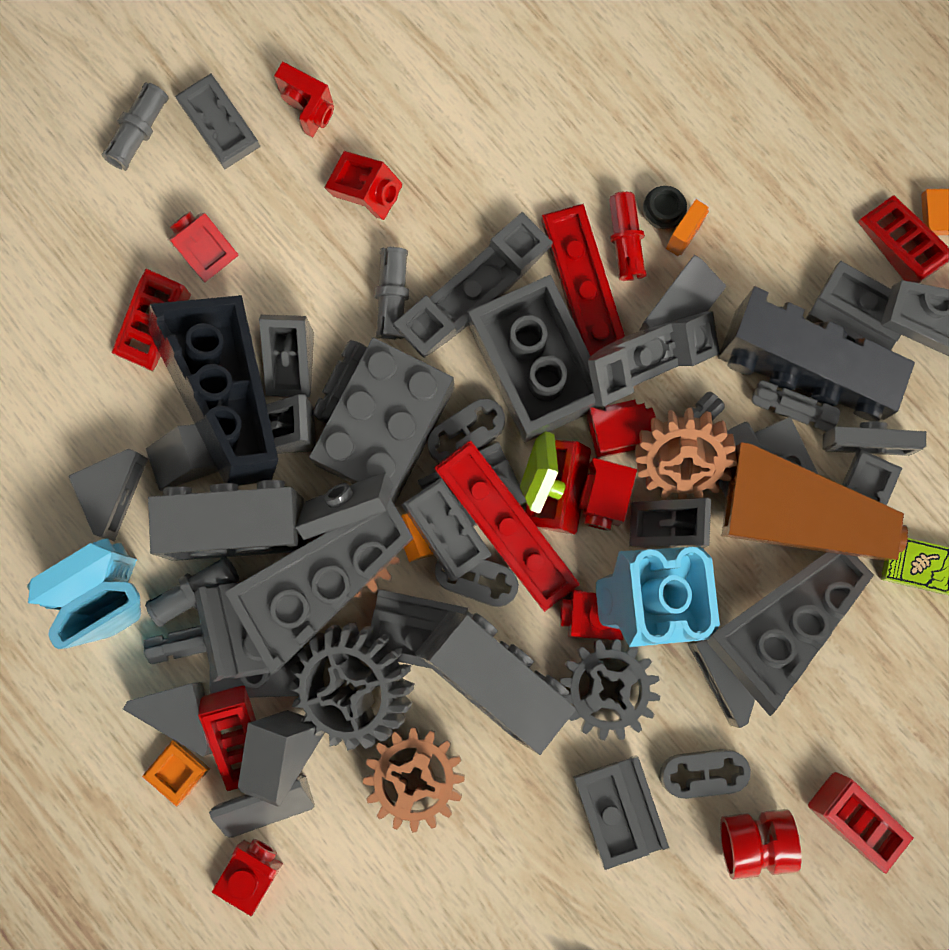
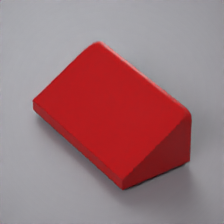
[525,440,591,535]

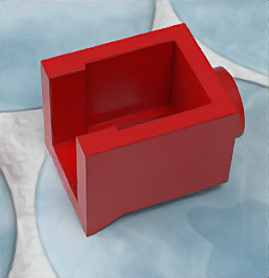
[586,399,656,459]
[578,457,637,531]

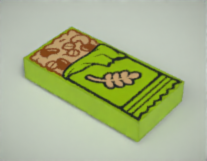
[881,538,949,596]

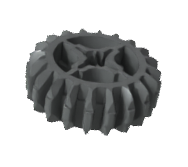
[288,622,415,751]

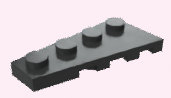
[881,280,949,356]
[225,499,414,675]
[707,552,874,716]

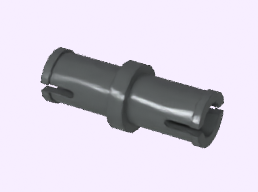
[102,82,169,171]
[374,247,410,340]
[145,556,240,627]

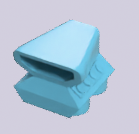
[27,539,141,649]
[596,546,720,647]

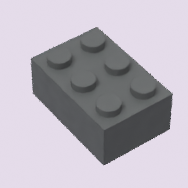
[468,274,604,443]
[309,337,455,505]
[148,480,306,561]
[415,611,576,755]

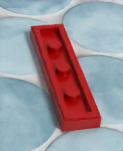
[541,203,625,356]
[433,440,580,612]

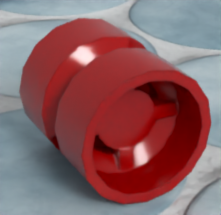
[720,809,802,880]

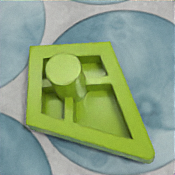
[520,431,565,513]

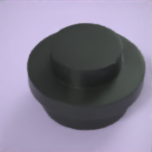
[643,186,687,229]

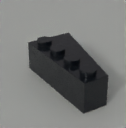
[718,286,915,421]
[148,295,278,486]

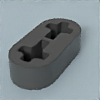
[428,399,505,463]
[435,560,519,607]
[660,749,751,799]

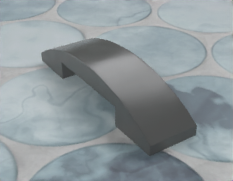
[393,212,553,358]
[588,311,720,407]

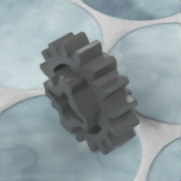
[559,639,660,741]

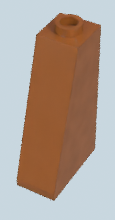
[721,442,908,561]

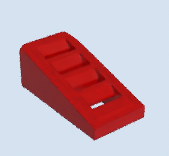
[858,195,949,283]
[112,269,191,372]
[198,686,256,792]
[808,772,914,874]

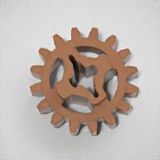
[635,408,737,499]
[363,727,465,833]

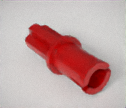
[609,191,647,281]

